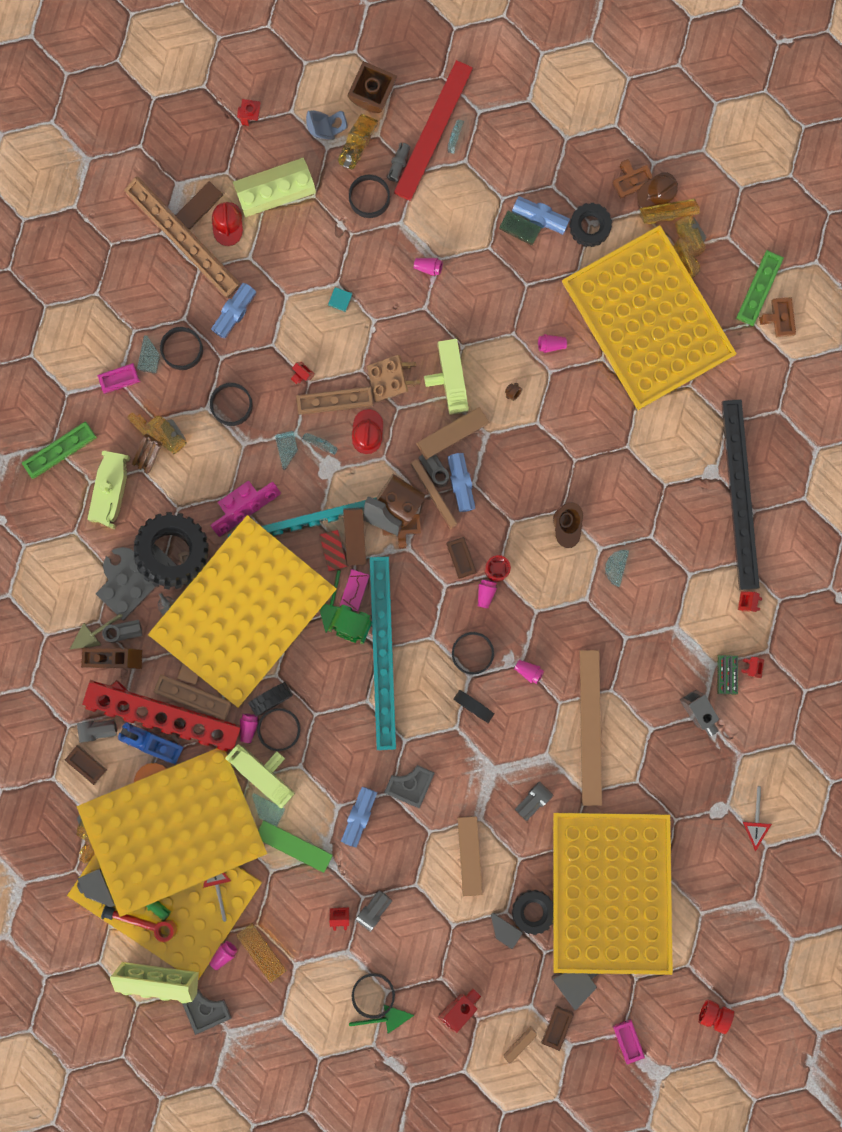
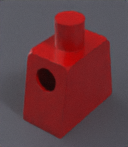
[438,989,481,1033]

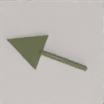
[69,614,122,650]

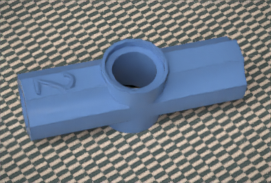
[512,196,570,235]
[211,283,257,339]
[447,453,475,512]
[341,786,378,848]

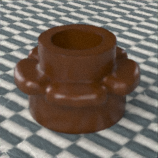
[505,383,522,401]

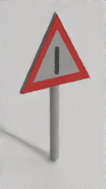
[742,786,772,852]
[203,873,231,922]

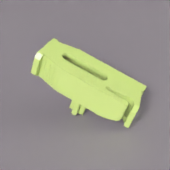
[424,339,469,415]
[87,451,130,529]
[225,744,295,809]

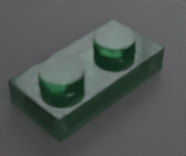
[499,211,541,246]

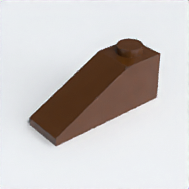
[81,648,143,669]

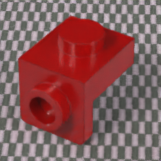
[237,99,261,126]

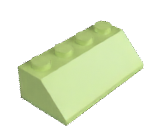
[233,158,316,217]
[110,962,199,1003]

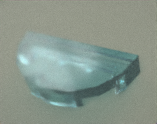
[605,550,629,587]

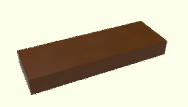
[175,181,223,230]
[343,507,366,566]

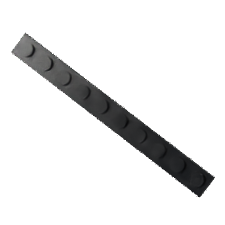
[721,399,760,590]

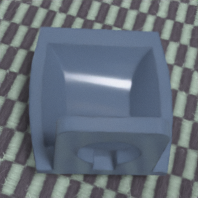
[306,110,348,140]

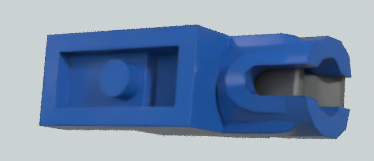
[118,722,183,764]

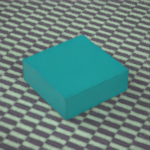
[328,287,353,312]

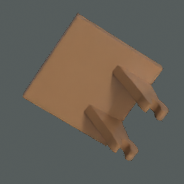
[367,355,420,402]

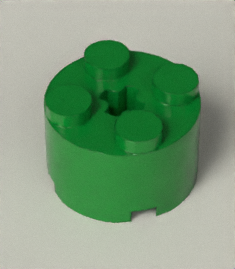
[328,605,372,644]

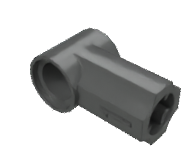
[418,454,449,488]
[102,620,143,643]
[77,719,117,743]
[515,781,554,821]
[355,890,392,932]

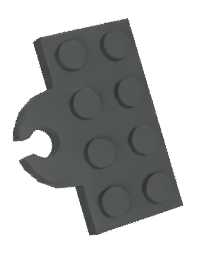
[96,544,178,621]

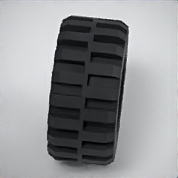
[134,512,209,589]

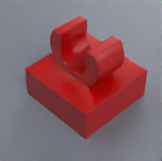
[291,362,315,384]
[738,591,762,612]
[741,657,764,679]
[329,907,350,931]

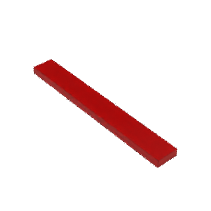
[394,60,473,201]

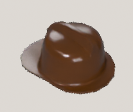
[637,172,678,211]
[553,502,583,548]

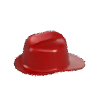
[212,202,243,246]
[352,409,383,454]

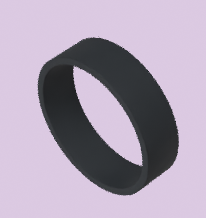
[349,174,390,218]
[160,327,203,370]
[210,383,253,426]
[452,632,494,675]
[453,690,495,723]
[257,708,301,751]
[351,973,395,1019]

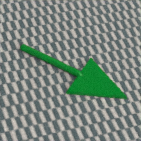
[320,570,341,633]
[349,1005,415,1034]

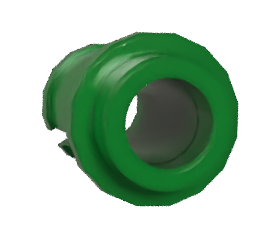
[146,901,171,921]

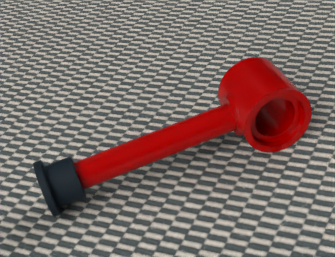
[101,905,177,942]

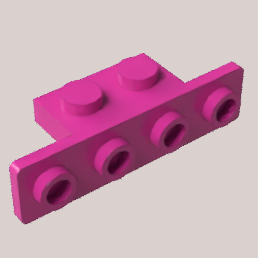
[210,480,281,537]

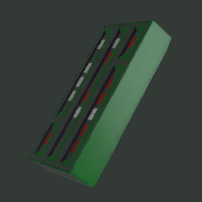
[717,655,738,694]

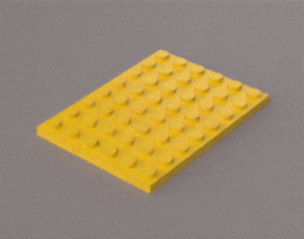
[562,225,737,410]
[148,515,337,708]
[76,748,267,917]
[553,813,673,975]
[67,854,262,980]

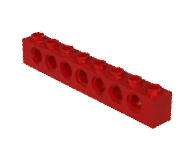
[82,680,240,751]

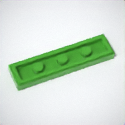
[736,250,784,326]
[22,421,97,479]
[258,820,333,873]

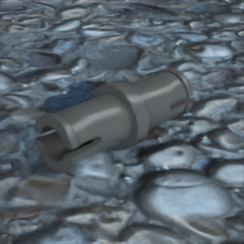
[387,143,411,182]

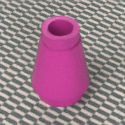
[414,258,443,277]
[538,334,567,353]
[477,579,497,608]
[514,659,544,684]
[240,713,259,743]
[209,941,237,970]

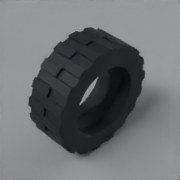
[569,203,612,247]
[248,682,293,717]
[512,890,553,935]

